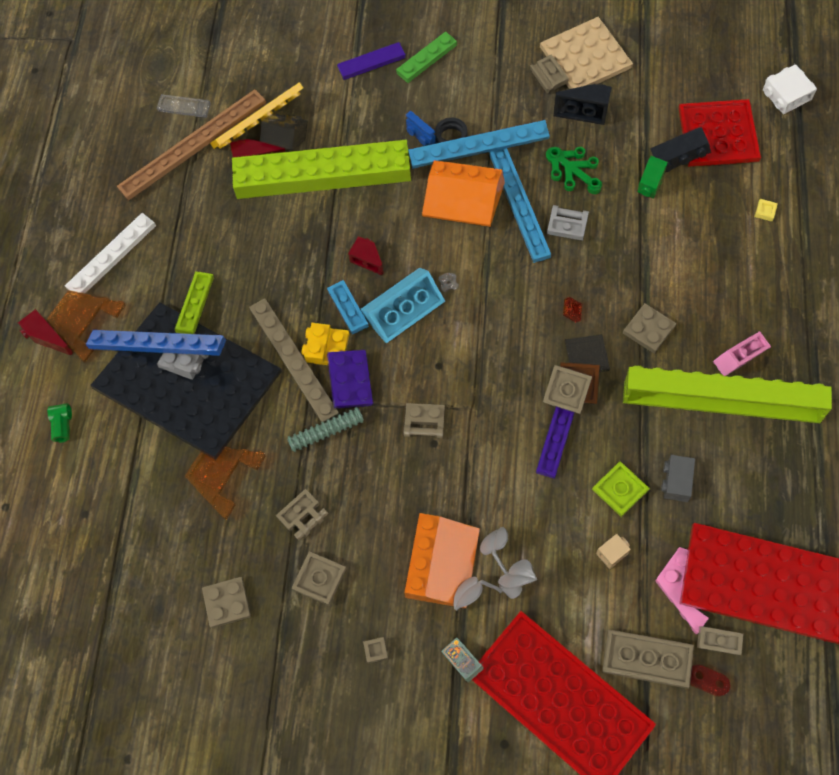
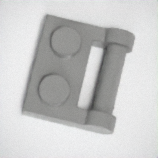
[547,205,589,241]

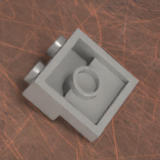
[157,353,209,380]

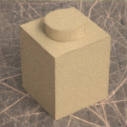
[596,534,631,569]

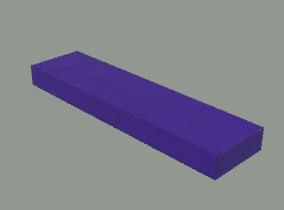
[337,42,405,80]
[536,407,574,479]

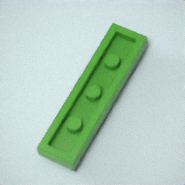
[396,32,457,83]

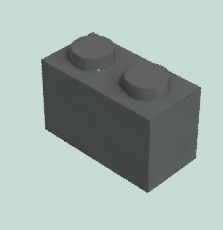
[661,455,695,502]

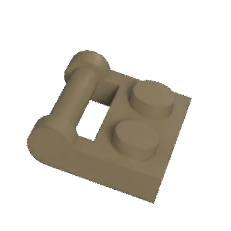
[404,403,445,438]

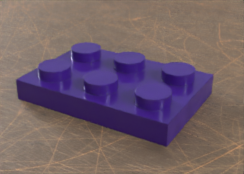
[327,350,373,409]

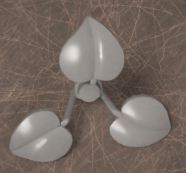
[454,527,537,611]

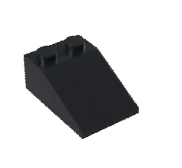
[553,84,612,125]

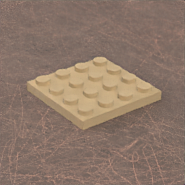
[540,17,633,89]

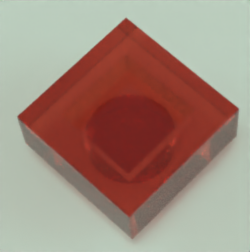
[563,297,582,322]

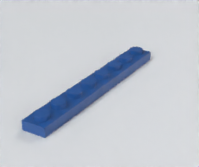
[86,330,226,356]

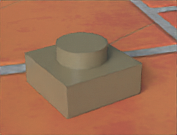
[363,637,388,664]

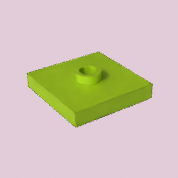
[592,461,650,517]

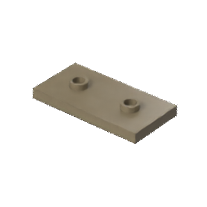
[602,629,694,689]

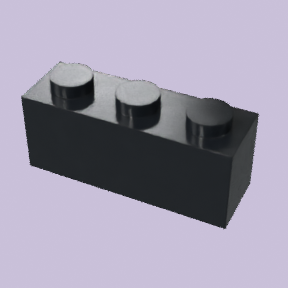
[650,126,711,172]

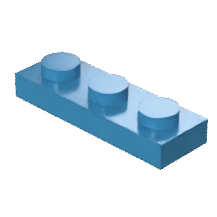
[327,280,369,335]

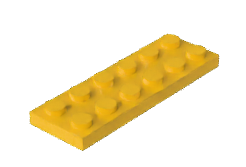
[210,82,303,149]

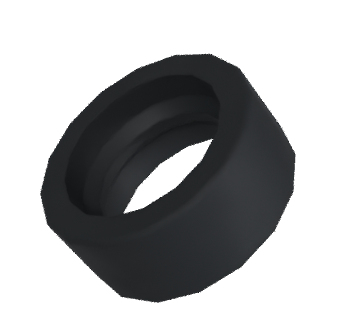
[435,117,468,144]

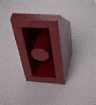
[348,236,384,276]

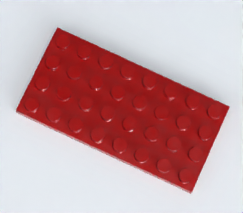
[679,523,839,644]
[472,611,656,775]

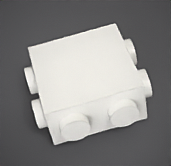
[763,64,817,114]

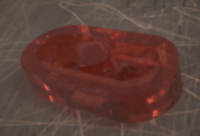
[690,665,731,697]

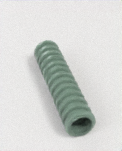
[287,407,364,452]

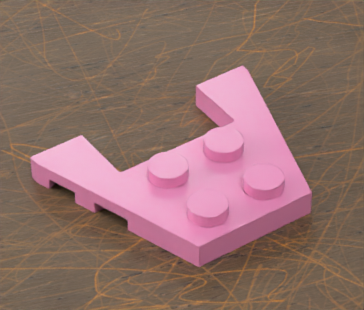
[655,547,708,634]

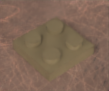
[623,303,676,354]
[543,365,592,414]
[292,551,347,606]
[202,577,251,629]

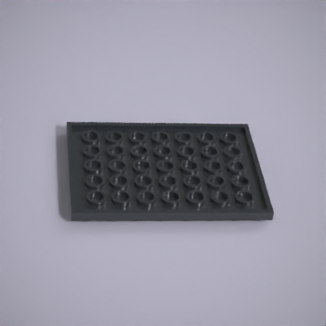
[90,302,282,460]

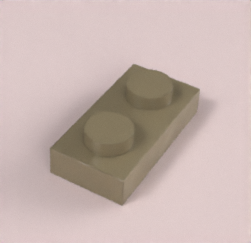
[697,626,743,655]

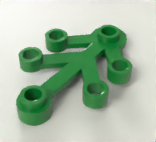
[546,147,602,194]

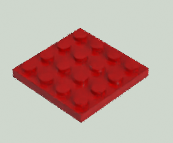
[678,99,761,167]

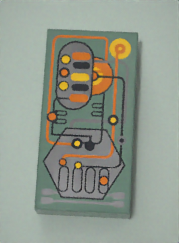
[441,638,484,682]

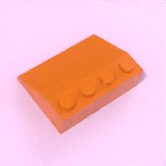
[422,160,505,227]
[404,513,480,609]

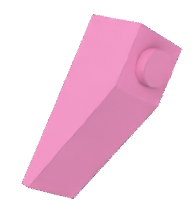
[713,331,771,376]

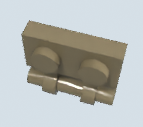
[276,489,329,541]

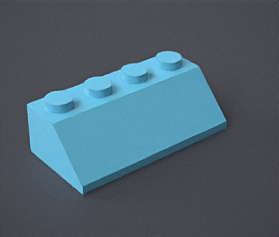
[361,268,445,343]

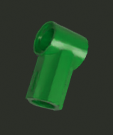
[47,403,72,443]

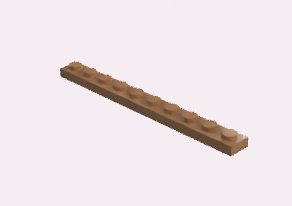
[117,89,266,201]

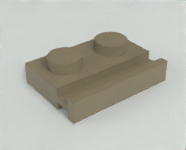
[530,54,569,93]

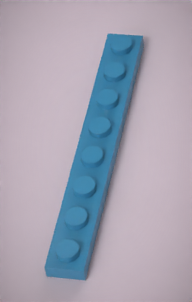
[408,120,550,169]
[488,148,551,263]

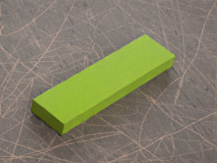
[175,271,214,334]

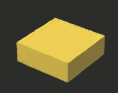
[754,199,778,221]

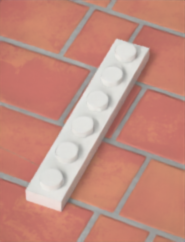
[65,213,156,299]

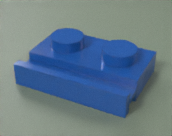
[406,111,436,146]

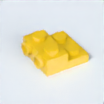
[302,323,350,366]

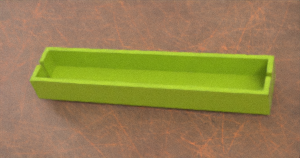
[232,140,411,199]
[623,366,832,423]

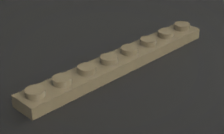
[249,298,339,423]

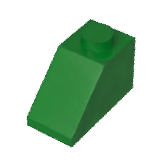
[637,156,668,199]

